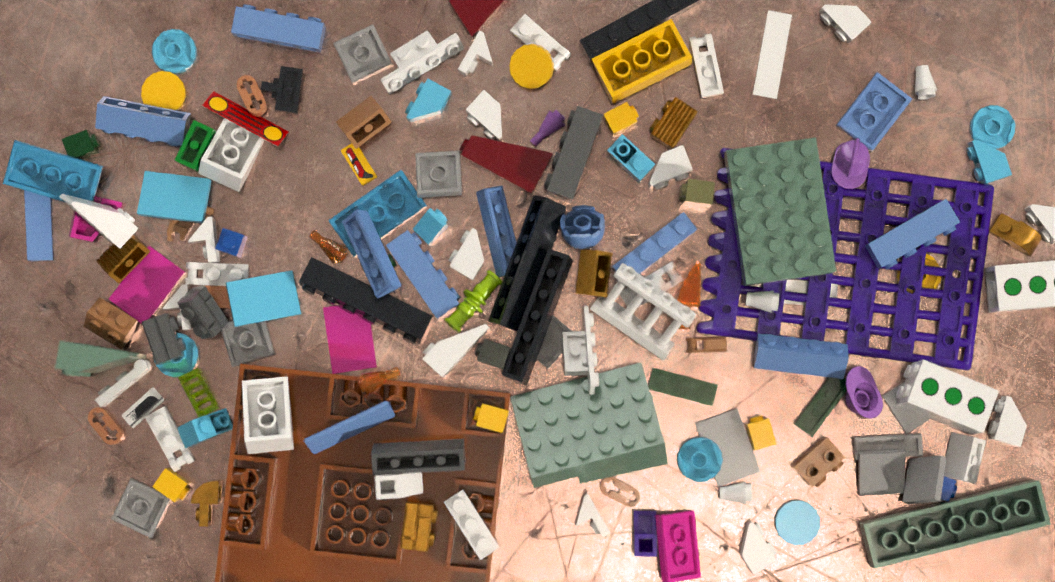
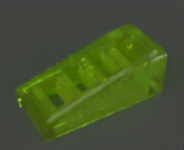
[178,368,220,418]

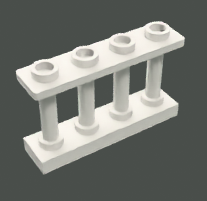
[590,263,696,361]

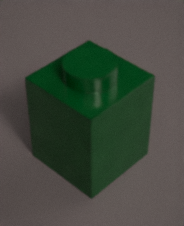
[61,129,100,159]

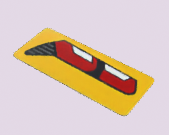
[341,143,377,186]

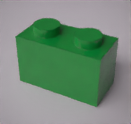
[175,120,217,173]

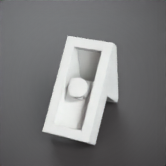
[458,30,493,77]
[188,216,220,263]
[163,284,194,330]
[575,493,610,537]

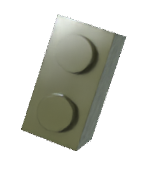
[679,179,715,209]

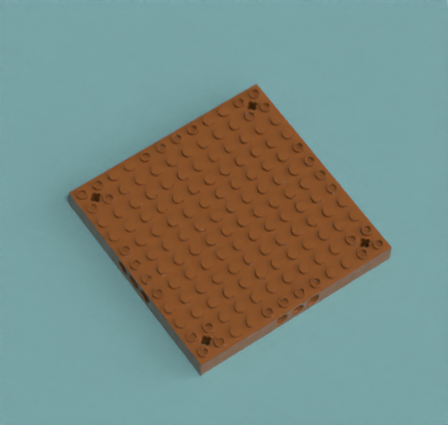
[215,364,511,582]

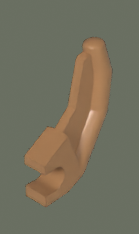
[167,206,214,242]

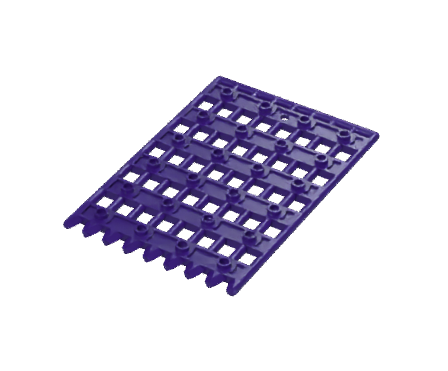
[696,148,994,370]

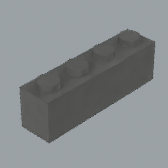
[371,439,466,475]

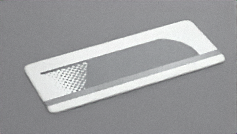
[122,387,164,428]

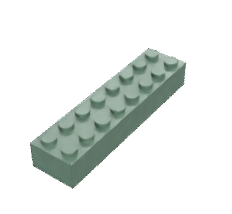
[859,479,1051,569]

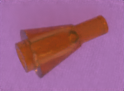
[309,230,347,264]
[358,367,400,395]

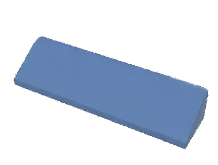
[476,186,516,278]
[24,190,53,262]
[342,210,401,298]
[304,401,395,454]

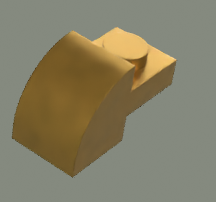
[990,213,1042,257]
[191,480,222,527]

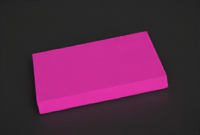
[109,246,186,324]
[323,305,377,374]
[655,510,701,582]

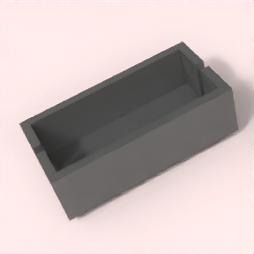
[544,106,603,204]

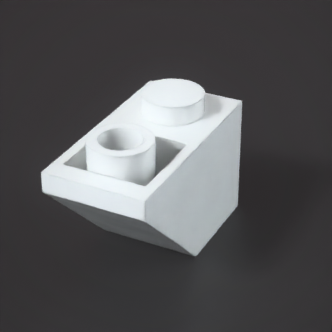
[819,4,872,44]
[466,90,502,141]
[648,145,693,190]
[1024,204,1055,244]
[448,228,484,281]
[988,396,1027,447]
[375,473,423,499]
[740,521,777,575]

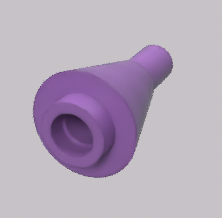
[530,110,566,147]

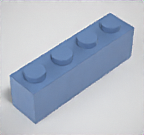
[231,4,326,53]
[95,96,191,146]
[865,199,960,270]
[611,212,697,274]
[386,230,460,319]
[754,334,849,379]

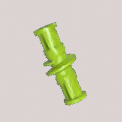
[444,270,502,333]

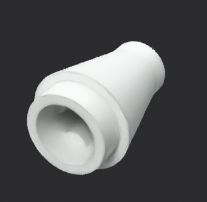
[915,65,937,100]
[746,290,779,313]
[720,482,752,504]

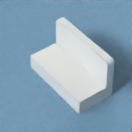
[944,433,986,484]

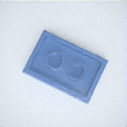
[836,72,912,152]

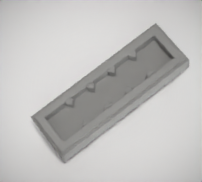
[853,434,923,460]

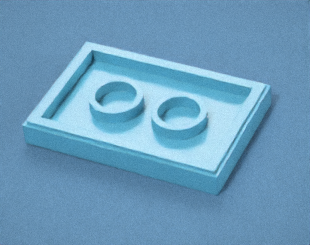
[137,171,211,223]
[226,270,301,327]

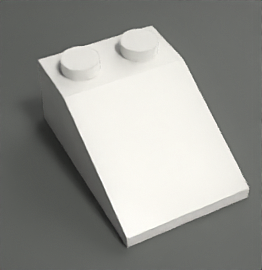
[198,118,264,192]
[59,194,138,248]
[422,324,490,378]
[242,376,294,454]

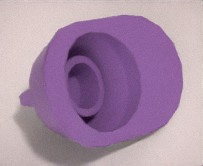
[832,138,870,189]
[846,366,883,419]

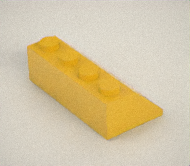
[592,19,692,104]

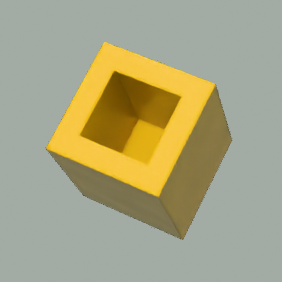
[603,102,639,136]
[473,403,509,433]
[745,415,777,451]
[152,468,191,502]

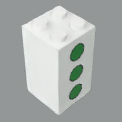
[985,260,1055,313]
[896,360,999,435]

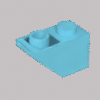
[405,78,452,122]
[607,134,655,183]
[967,139,1012,184]
[413,208,448,246]
[177,408,233,448]

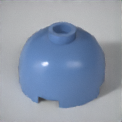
[560,205,605,250]

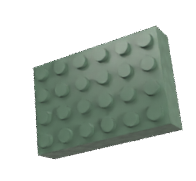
[724,137,836,286]
[510,362,666,488]

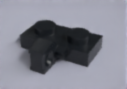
[261,66,303,114]

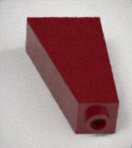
[448,0,508,39]
[459,135,553,195]

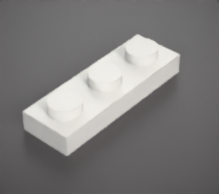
[444,490,500,560]

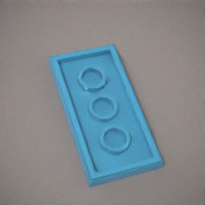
[3,140,103,202]
[328,170,427,257]

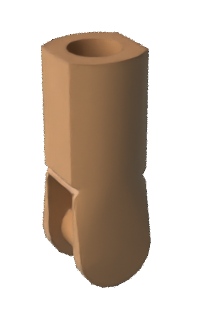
[685,336,727,353]

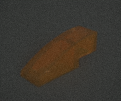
[672,262,701,330]

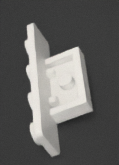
[381,30,464,94]
[562,306,599,395]

